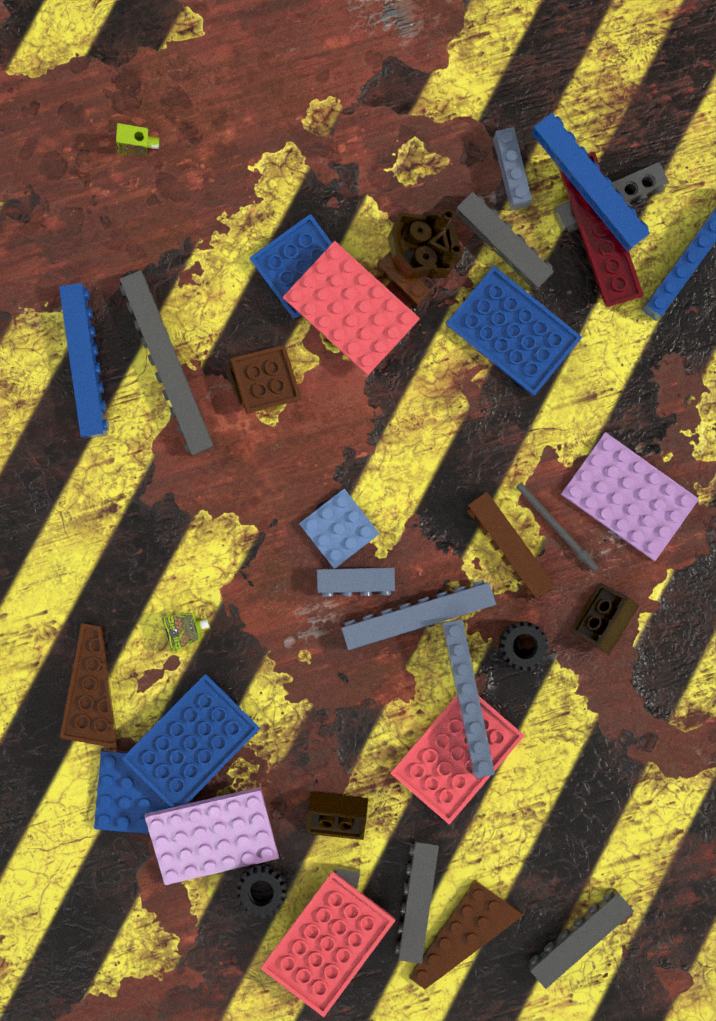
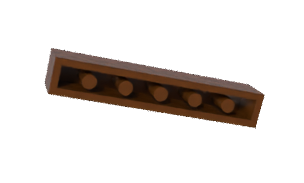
[467,492,555,599]

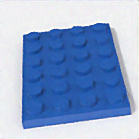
[445,266,582,397]
[122,674,260,808]

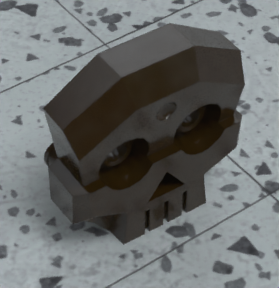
[388,209,462,279]

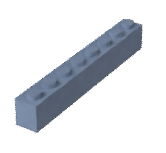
[342,580,496,650]
[442,619,495,778]

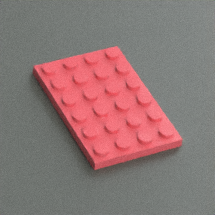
[283,241,420,376]
[390,695,525,825]
[260,870,395,1017]

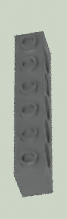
[553,162,669,233]

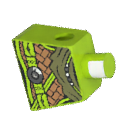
[116,123,159,155]
[162,613,210,653]

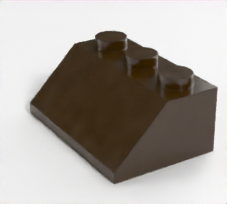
[571,583,639,655]
[306,792,368,840]

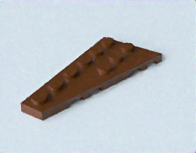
[60,623,118,748]
[409,880,524,989]

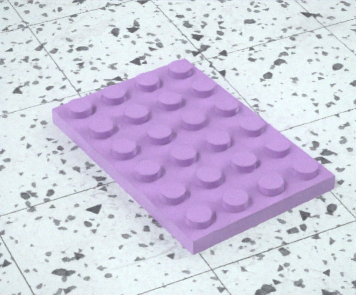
[560,432,699,561]
[145,787,279,885]

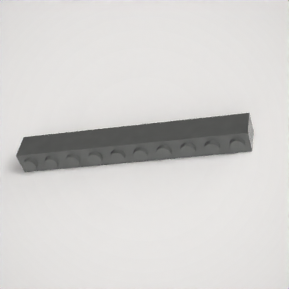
[119,270,215,457]

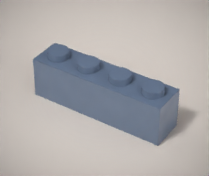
[493,127,532,211]
[317,568,395,597]

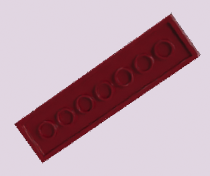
[558,151,644,309]

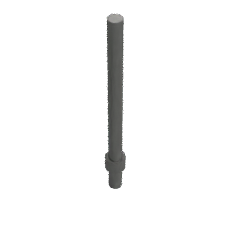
[516,482,599,572]

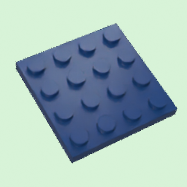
[249,214,332,320]
[94,750,171,834]

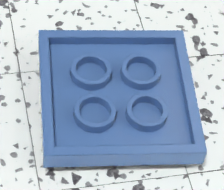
[299,489,380,569]

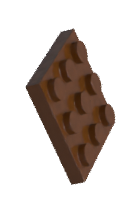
[230,345,301,415]

